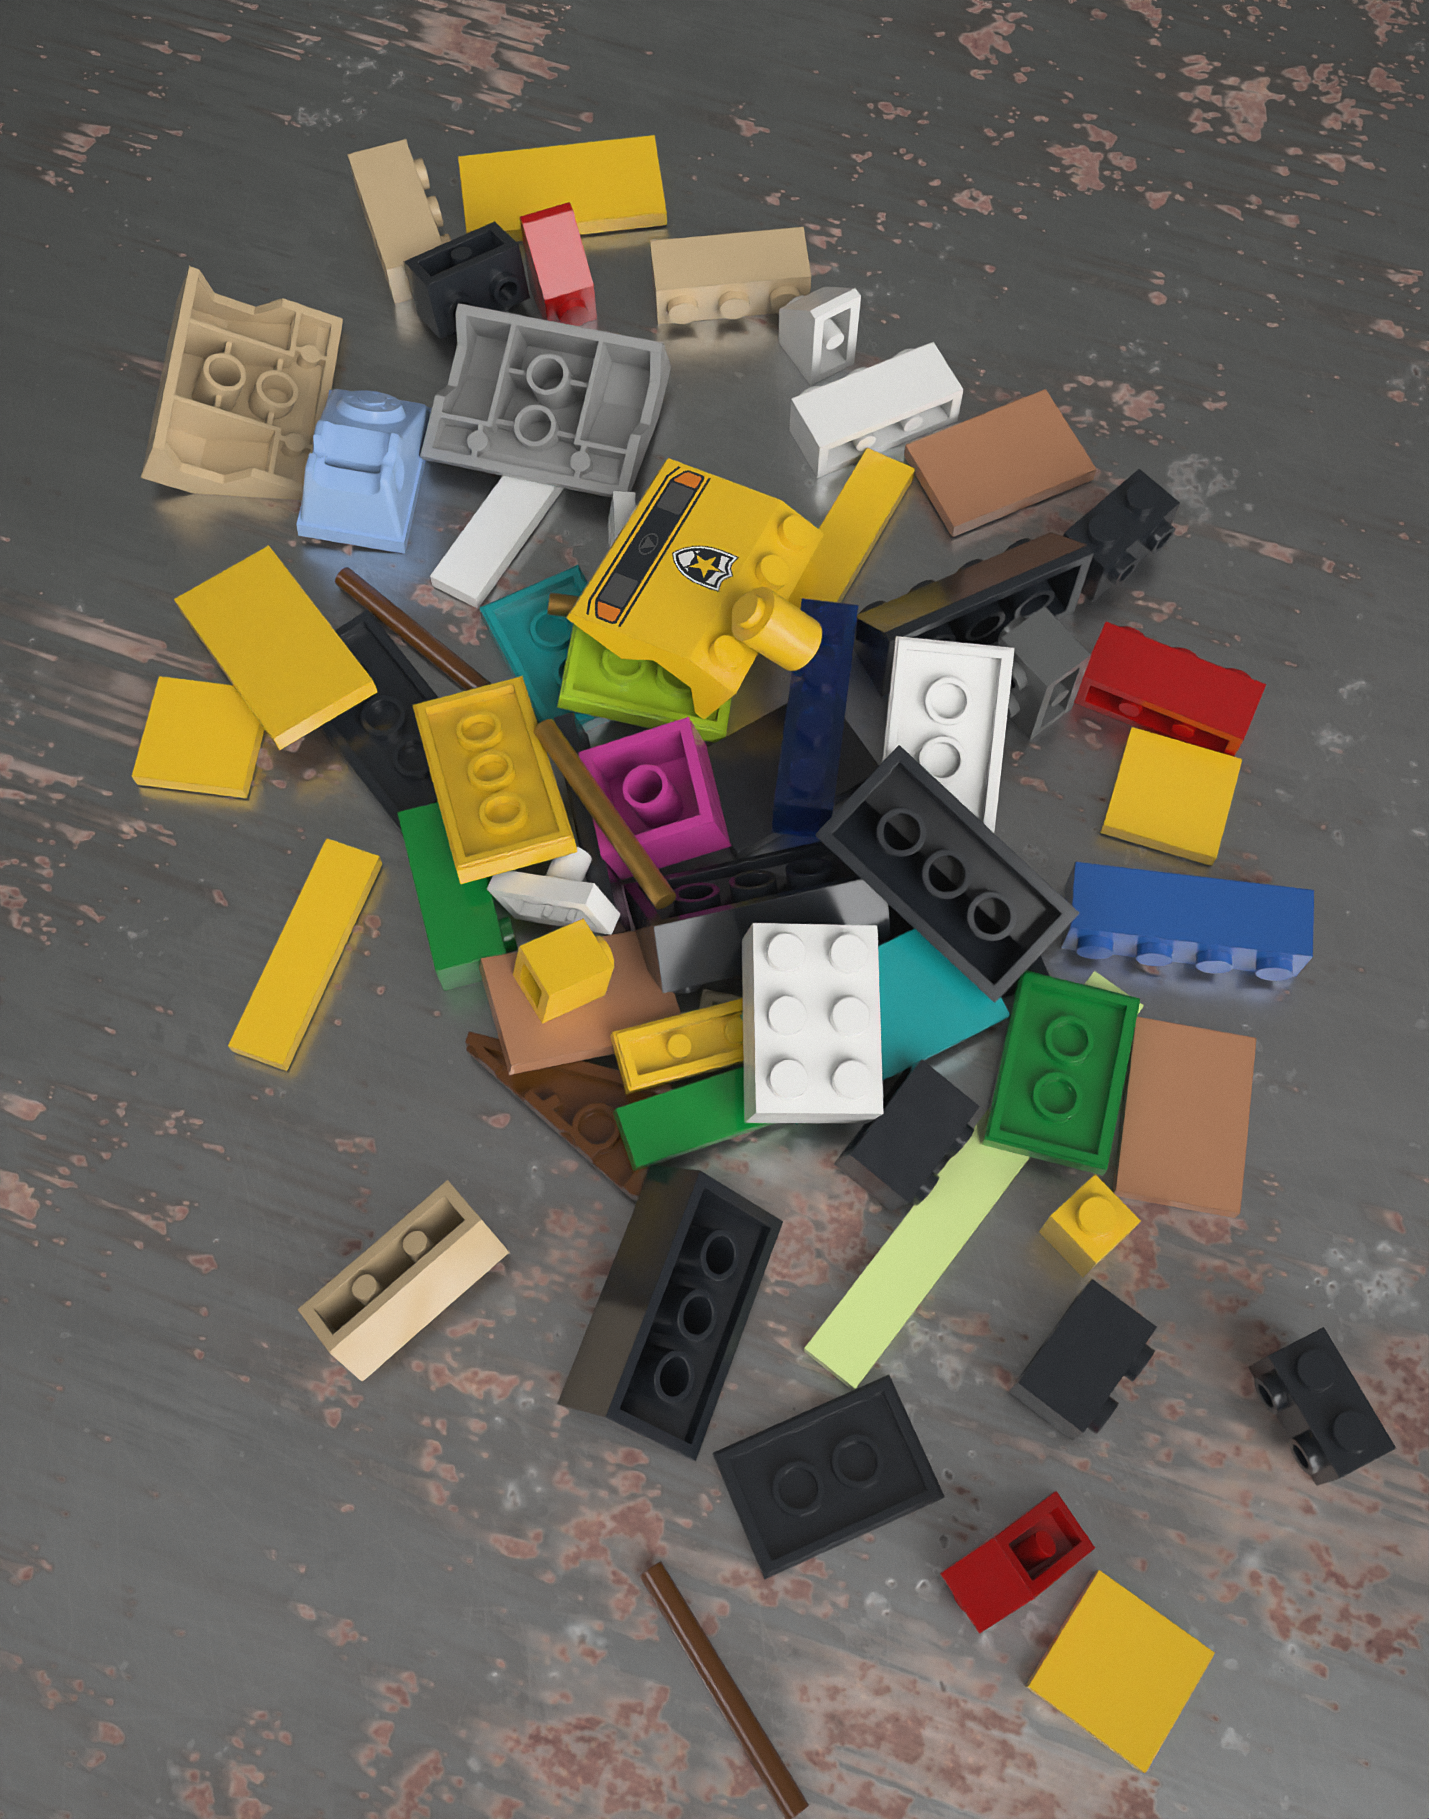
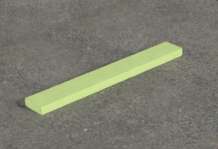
[804,971,1144,1390]

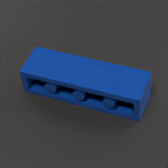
[1061,862,1314,981]

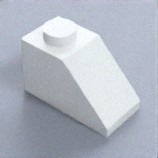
[778,287,861,386]

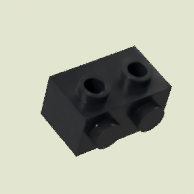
[403,221,530,339]
[1063,469,1180,602]
[834,1059,980,1211]
[1009,1279,1157,1440]
[1248,1327,1396,1486]

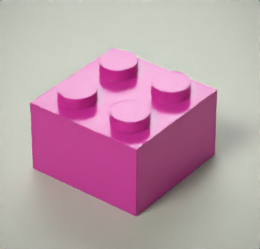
[578,717,731,880]

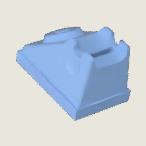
[296,389,432,554]

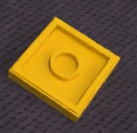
[132,676,265,798]
[1100,727,1242,866]
[1025,1570,1215,1773]

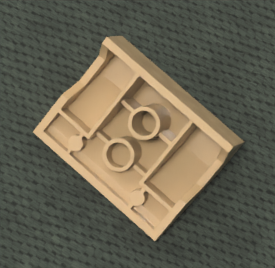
[141,266,343,500]

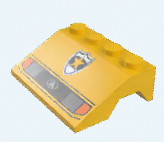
[566,458,824,719]

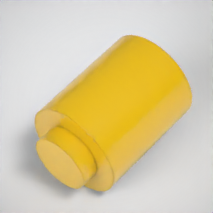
[732,587,822,671]

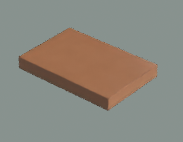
[904,389,1097,537]
[479,931,681,1075]
[1112,1017,1257,1218]

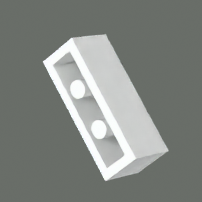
[789,342,963,478]

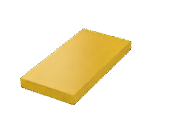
[458,135,667,242]
[174,545,378,750]
[413,676,577,884]

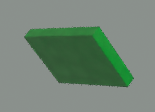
[982,971,1140,1176]

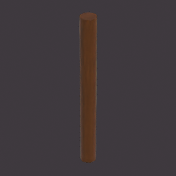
[335,567,492,691]
[639,1561,809,1819]

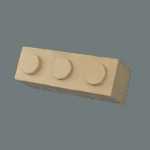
[347,139,451,304]
[650,227,811,325]
[297,1180,509,1382]

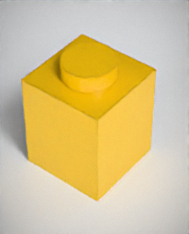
[513,918,614,1024]
[1039,1174,1141,1278]

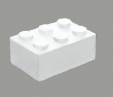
[742,923,883,1124]

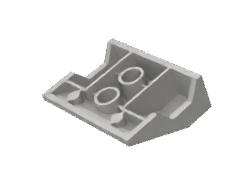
[420,303,671,498]

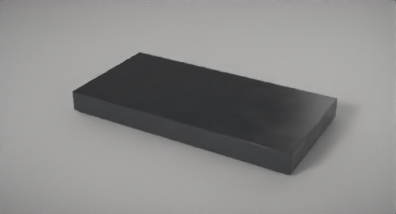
[318,609,439,837]

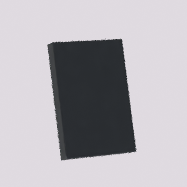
[707,684,879,860]
[712,1375,945,1580]

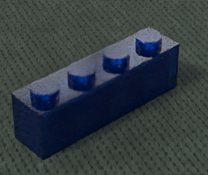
[772,598,859,838]

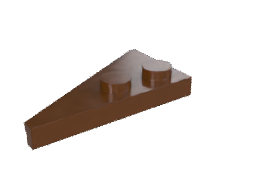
[465,1031,673,1201]

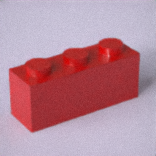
[1074,621,1267,757]

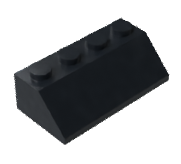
[851,532,1093,697]
[815,745,1080,1003]
[623,841,891,994]
[557,1165,783,1461]

